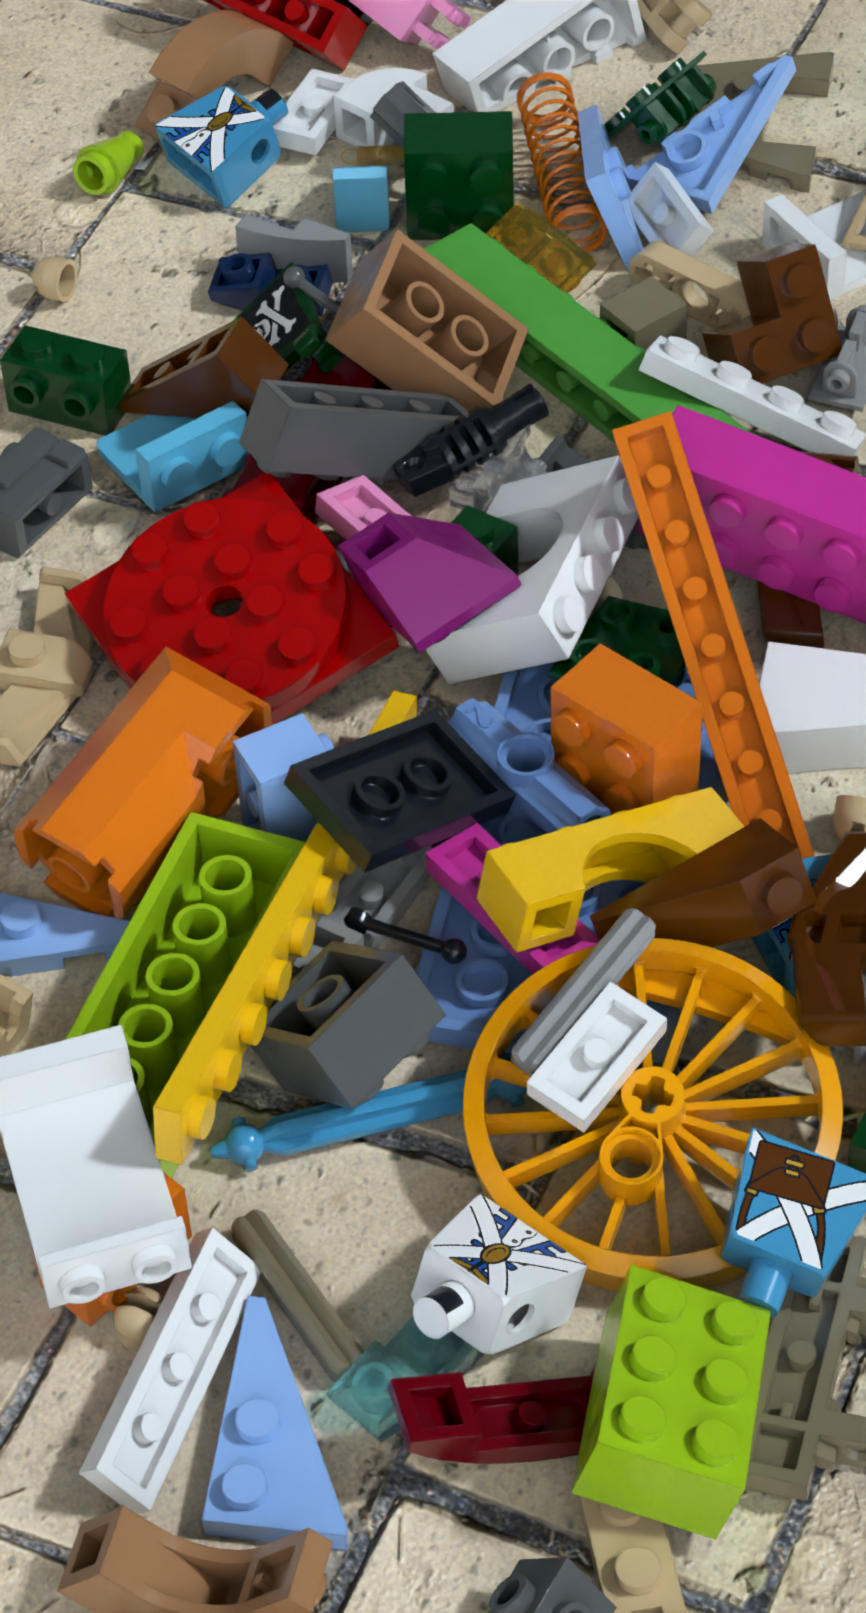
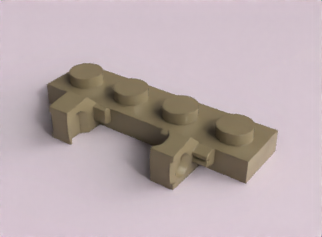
[745,1236,866,1501]

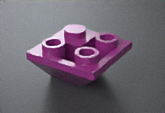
[338,512,522,653]

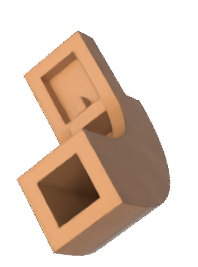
[135,10,294,140]
[57,1505,333,1613]

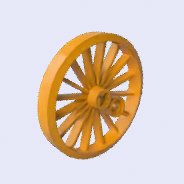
[463,938,843,1292]

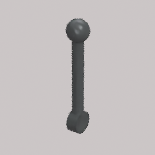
[283,266,340,316]

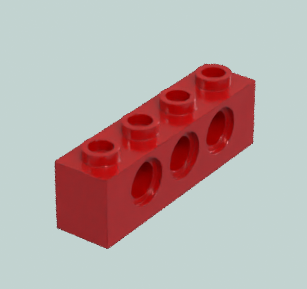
[202,0,368,71]

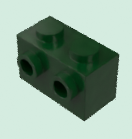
[0,325,131,436]

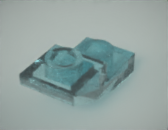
[326,1317,485,1443]

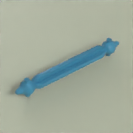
[210,1053,527,1172]

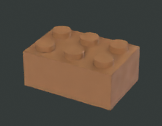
[325,229,529,412]

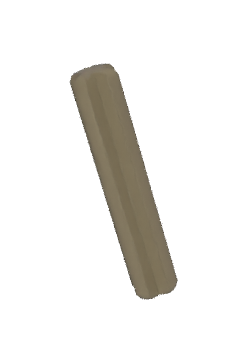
[231,1209,366,1384]

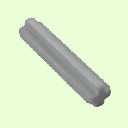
[511,908,656,1077]

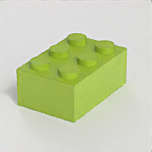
[571,1265,771,1540]

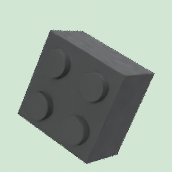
[250,941,446,1109]

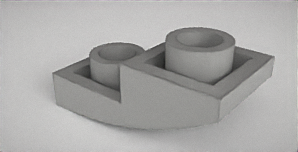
[235,214,353,283]

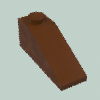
[117,317,289,418]
[590,818,817,948]

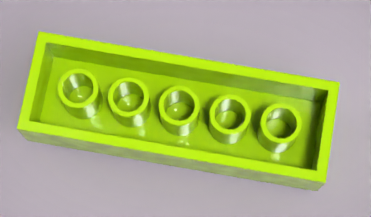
[65,812,306,1178]

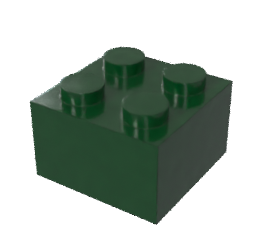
[404,111,514,240]

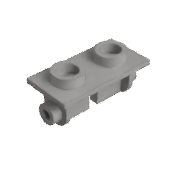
[807,305,866,412]

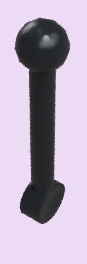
[344,907,467,964]

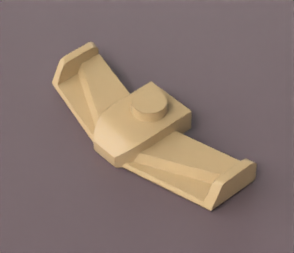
[0,567,94,767]

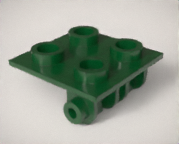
[605,51,716,145]
[547,596,687,688]

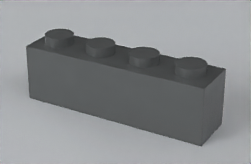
[239,379,469,484]

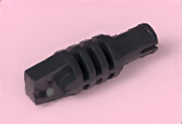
[393,383,549,497]

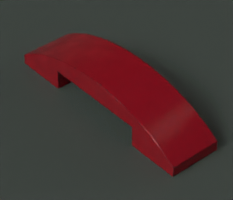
[387,1363,596,1464]

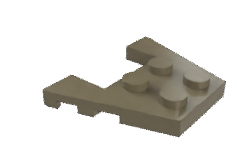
[660,52,834,193]

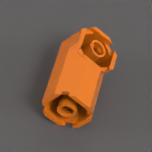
[13,647,272,919]

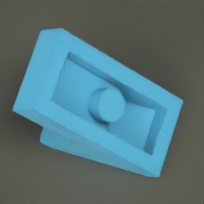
[332,165,390,232]

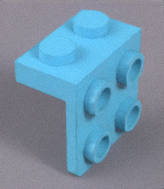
[97,401,249,513]

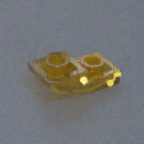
[486,202,597,293]

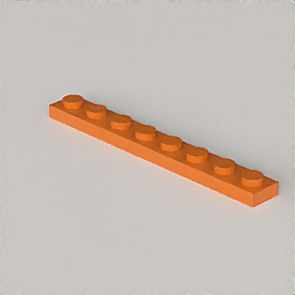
[612,411,815,858]

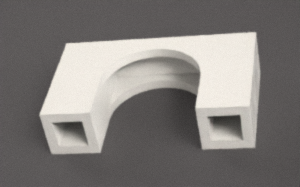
[425,455,639,684]

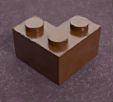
[702,244,842,384]

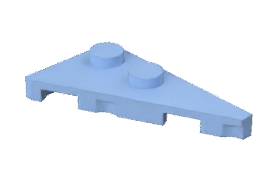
[625,54,796,214]
[577,104,643,270]
[0,892,130,977]
[202,1296,349,1551]

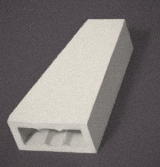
[760,642,866,774]

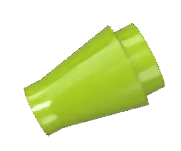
[73,131,144,195]

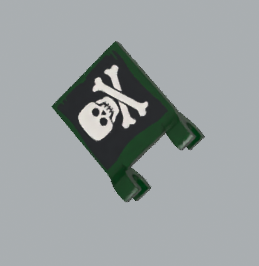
[233,262,343,417]

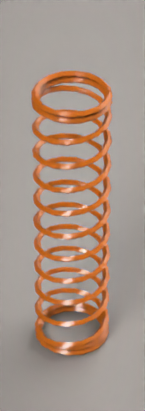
[517,72,608,256]

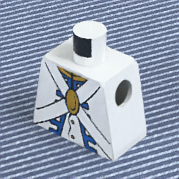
[411,1194,588,1355]

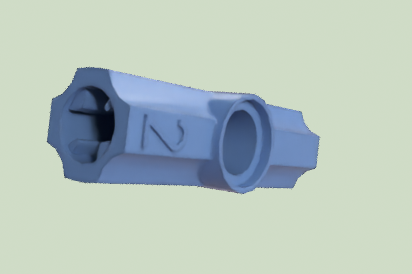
[448,697,611,833]

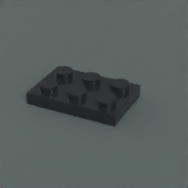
[284,709,516,873]

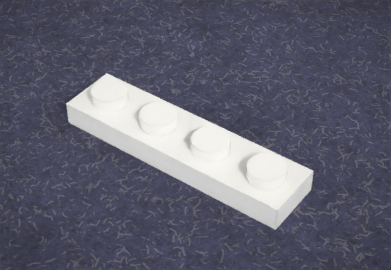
[639,335,866,456]
[79,1227,261,1514]

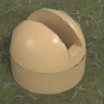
[31,256,78,302]
[832,795,866,840]
[113,1287,164,1351]

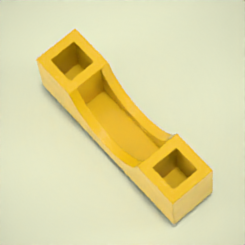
[476,787,745,953]

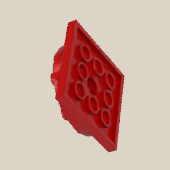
[64,472,399,725]

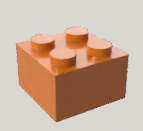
[551,643,703,814]

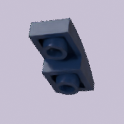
[208,252,333,316]

